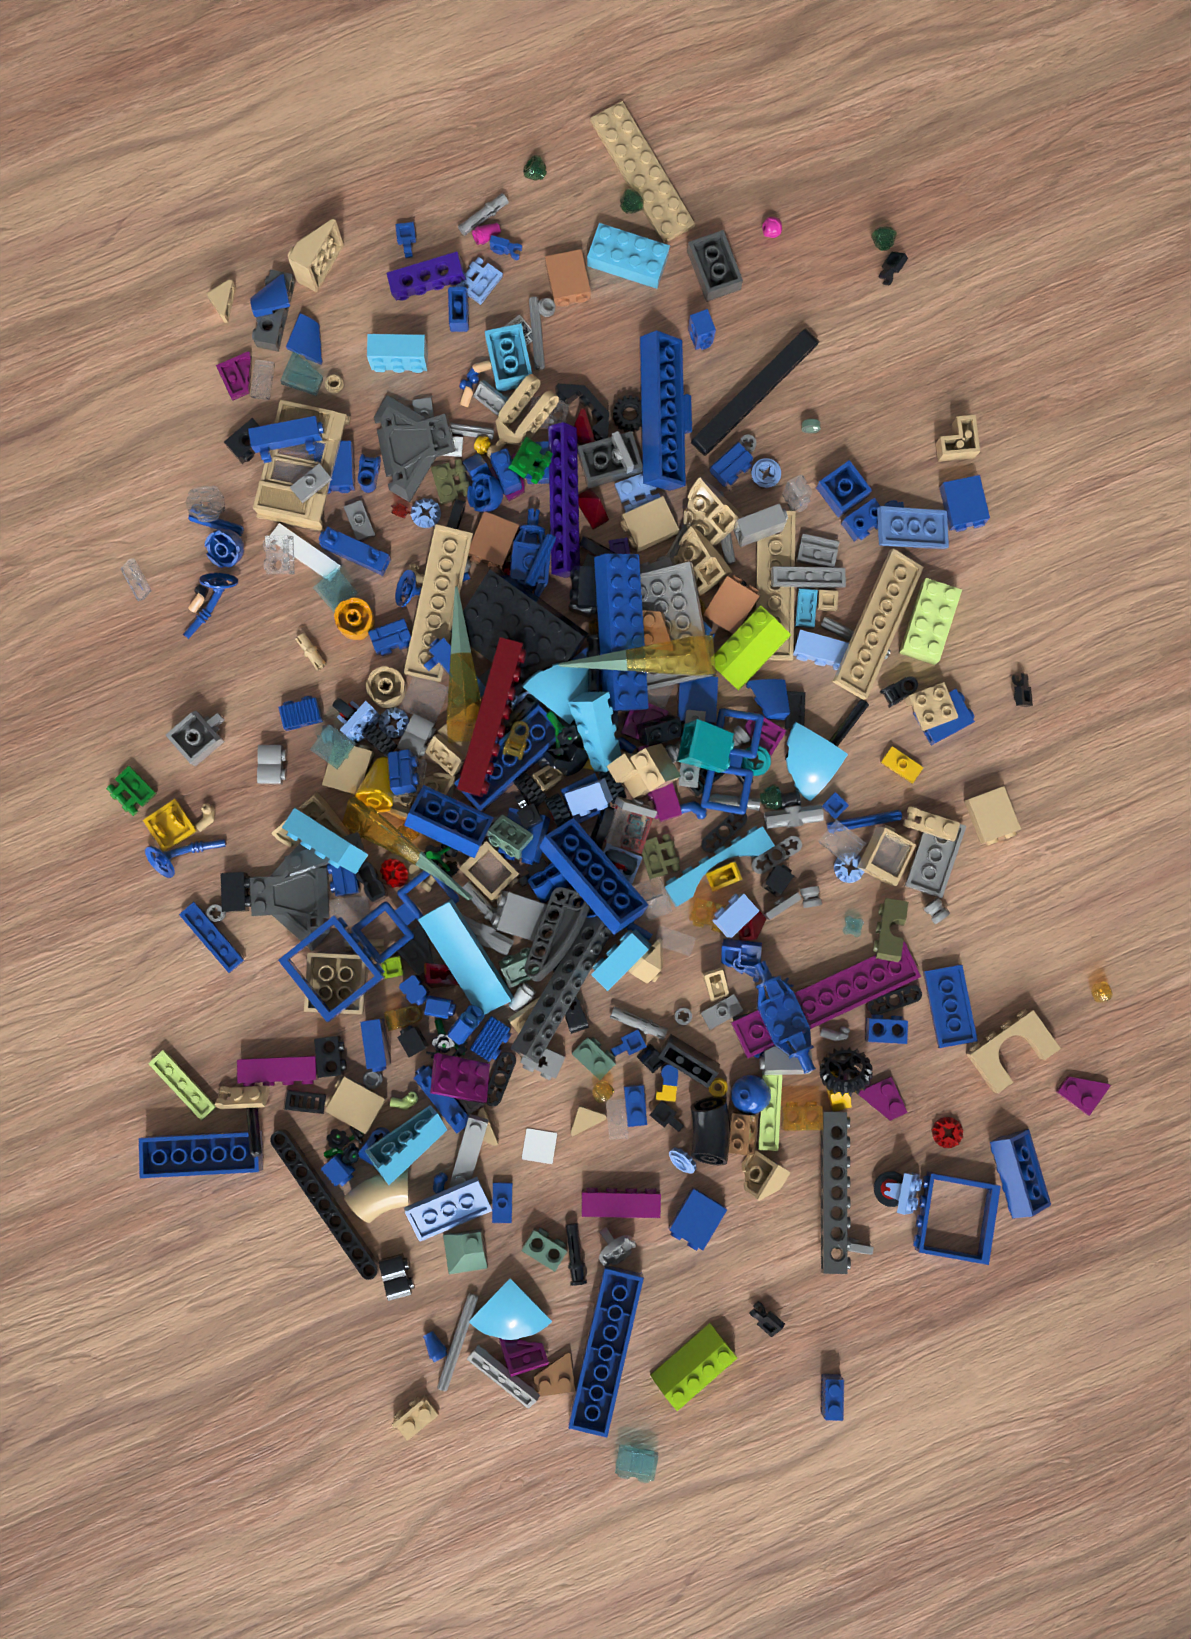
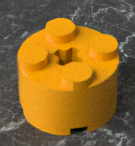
[334,598,375,640]

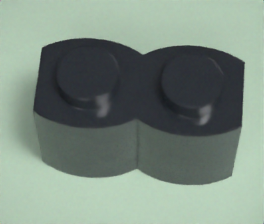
[355,861,388,903]
[379,1253,415,1301]

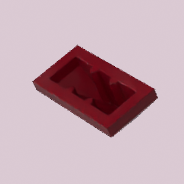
[574,408,595,445]
[578,488,609,530]
[738,901,766,941]
[424,963,459,988]

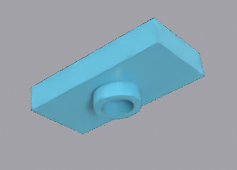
[795,588,818,628]

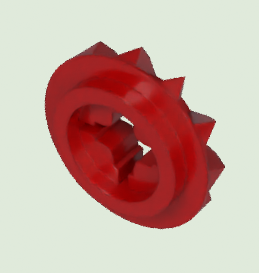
[379,858,408,888]
[932,1117,964,1148]

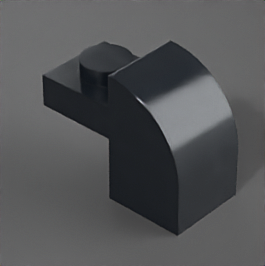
[543,741,589,776]

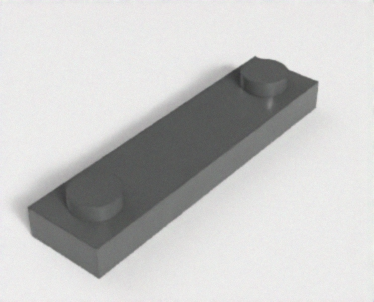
[284,832,365,876]

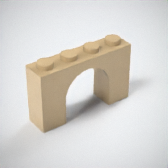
[966,1009,1061,1093]

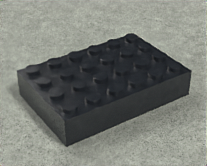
[450,567,589,682]

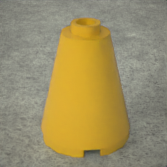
[355,757,394,812]

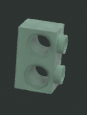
[521,1227,568,1272]

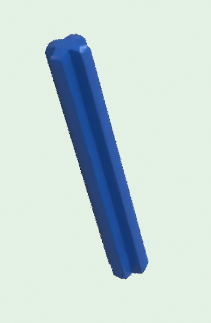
[827,810,902,833]

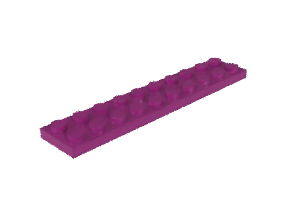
[731,942,921,1058]

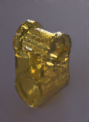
[503,721,530,760]
[384,1005,423,1032]

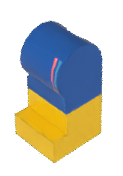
[655,1064,678,1102]

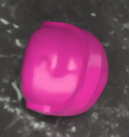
[762,217,782,238]

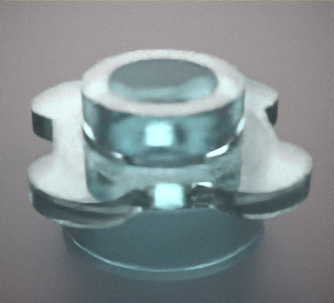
[842,916,864,937]

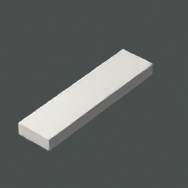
[268,523,341,582]

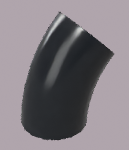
[690,1097,730,1166]

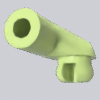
[390,1091,418,1110]

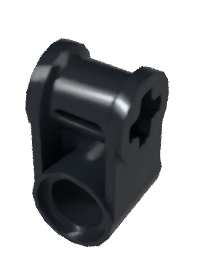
[880,676,918,708]
[565,997,589,1034]

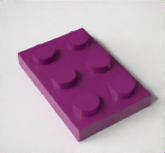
[430,1053,490,1103]

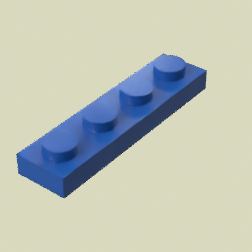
[179,902,245,973]

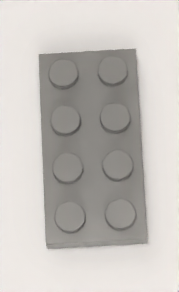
[904,824,966,899]

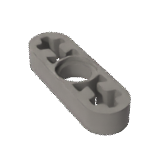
[751,836,802,874]

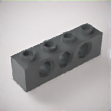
[252,270,295,352]

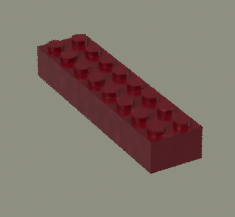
[457,637,527,797]

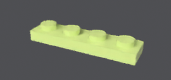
[148,1050,216,1121]
[758,1071,782,1151]

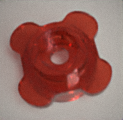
[391,503,411,519]

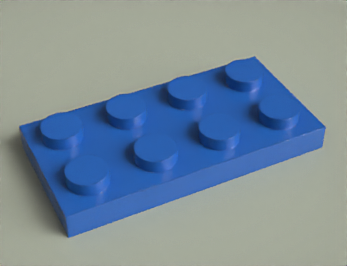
[923,965,978,1048]

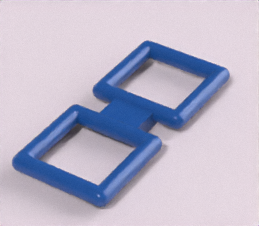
[701,708,764,815]
[351,870,460,964]

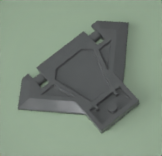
[374,395,455,502]
[249,842,330,951]

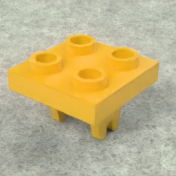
[143,799,197,851]

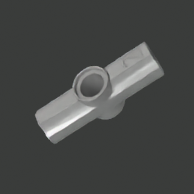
[764,805,824,829]
[463,915,514,955]

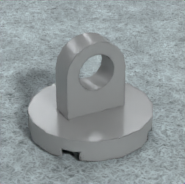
[599,1227,636,1267]

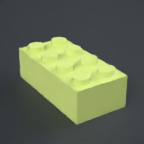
[899,578,962,665]

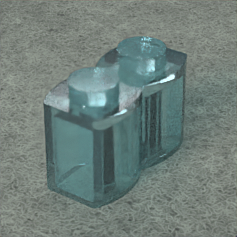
[615,1445,658,1483]

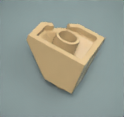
[628,938,663,984]
[742,1150,791,1200]

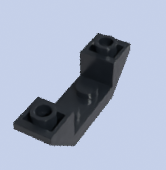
[555,383,609,441]

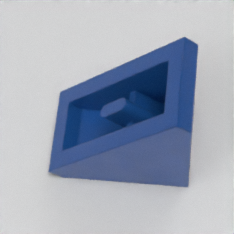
[462,453,492,482]

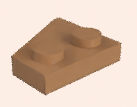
[643,610,676,652]
[534,1351,576,1397]

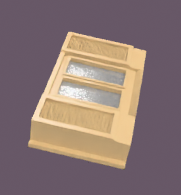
[253,400,351,532]

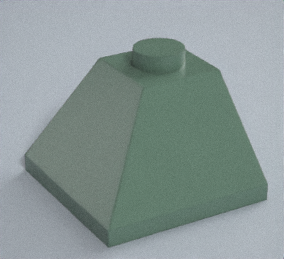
[443,1228,488,1274]

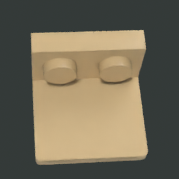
[905,682,958,731]

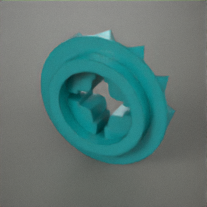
[742,746,771,776]

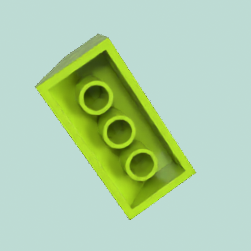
[710,605,791,691]
[650,1323,737,1411]

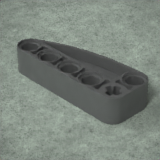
[524,887,590,982]

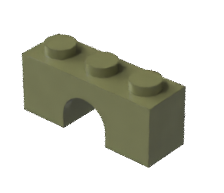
[873,898,909,962]

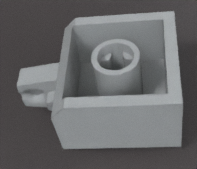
[166,711,225,767]

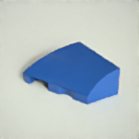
[250,274,290,317]
[286,313,323,365]
[746,679,790,720]
[721,938,762,982]

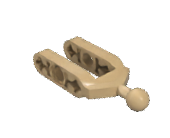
[487,374,559,459]

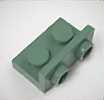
[488,814,533,860]
[499,947,539,988]
[572,1037,616,1080]

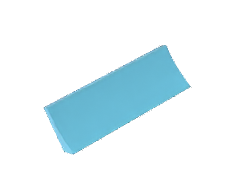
[418,899,513,1015]

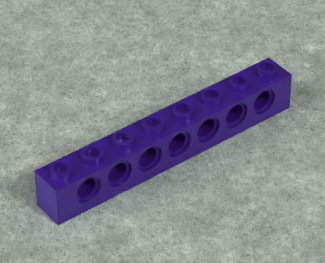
[548,422,580,578]

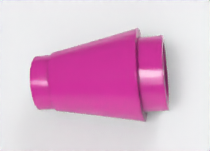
[472,223,501,245]

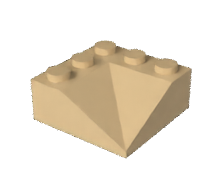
[288,219,344,292]
[304,953,368,1014]

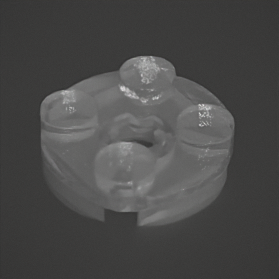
[186,486,225,522]

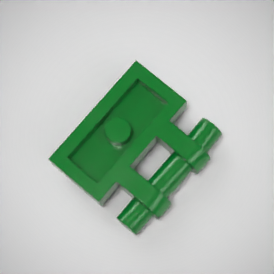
[508,436,553,484]
[106,766,157,816]

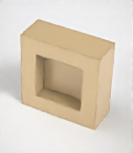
[817,590,838,611]

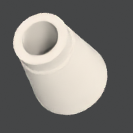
[509,983,536,1012]

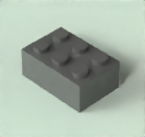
[687,230,743,302]
[577,431,643,489]

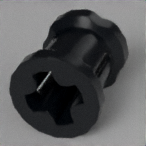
[778,789,801,809]

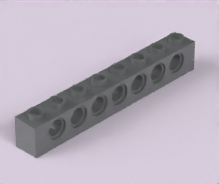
[511,916,612,1063]
[821,1112,851,1274]

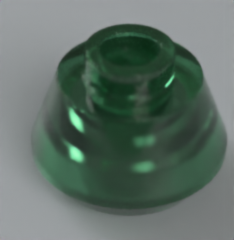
[523,155,547,181]
[620,189,644,214]
[871,226,897,251]
[760,784,782,810]

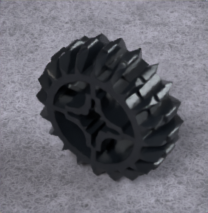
[820,1047,873,1097]

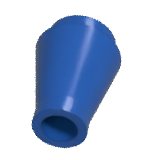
[423,1331,448,1363]

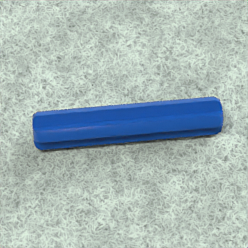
[188,510,244,536]
[525,534,556,587]

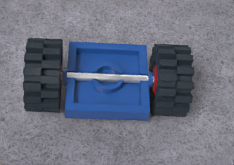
[545,771,627,827]

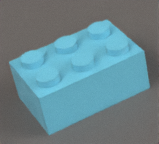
[484,324,532,392]
[367,334,428,373]
[591,929,652,991]

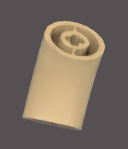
[344,1168,409,1223]

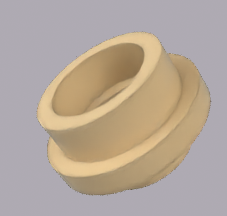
[325,374,344,393]

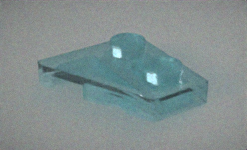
[280,352,323,396]

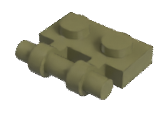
[431,459,471,505]
[639,834,681,880]

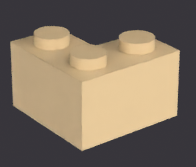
[936,415,980,462]
[607,753,650,799]

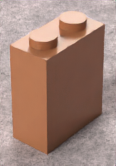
[545,249,591,307]
[468,512,520,571]
[703,575,761,634]

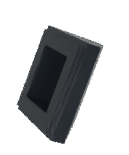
[637,1044,665,1073]

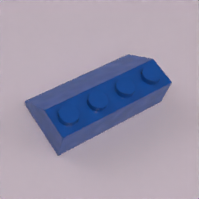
[404,785,494,858]
[990,1129,1051,1219]

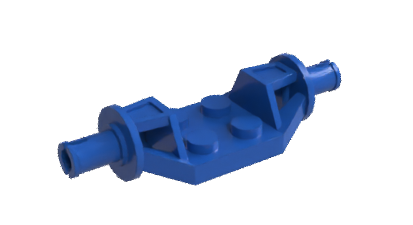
[509,508,551,597]
[754,960,816,1074]

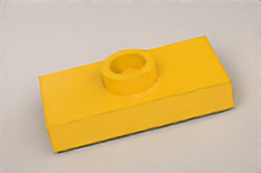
[880,746,924,784]

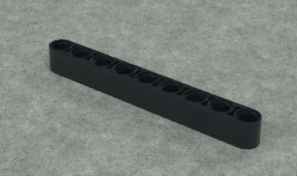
[691,328,820,456]
[270,1129,380,1280]

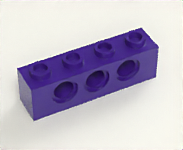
[386,252,467,301]

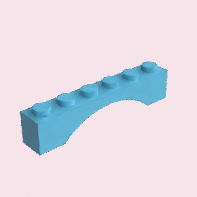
[664,826,775,907]

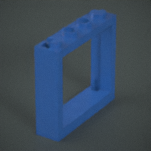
[278,915,385,1022]
[913,1171,1001,1265]

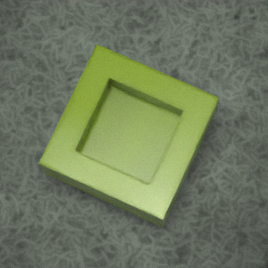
[381,956,404,979]

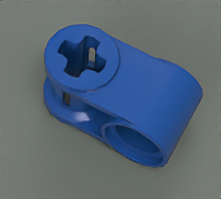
[358,454,381,493]
[358,1127,390,1166]

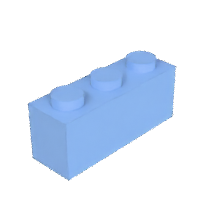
[793,630,849,670]

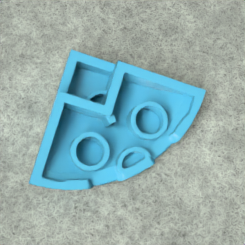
[522,662,589,724]
[786,722,848,801]
[469,1278,552,1340]

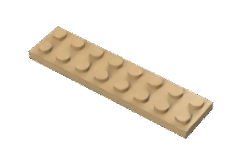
[590,101,695,244]
[755,510,796,661]
[403,524,473,683]
[832,549,924,700]

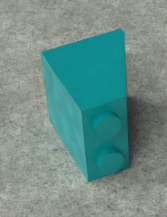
[677,719,735,773]

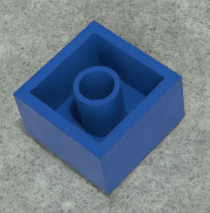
[816,460,872,518]

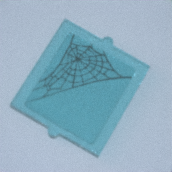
[313,568,358,612]
[310,724,356,770]

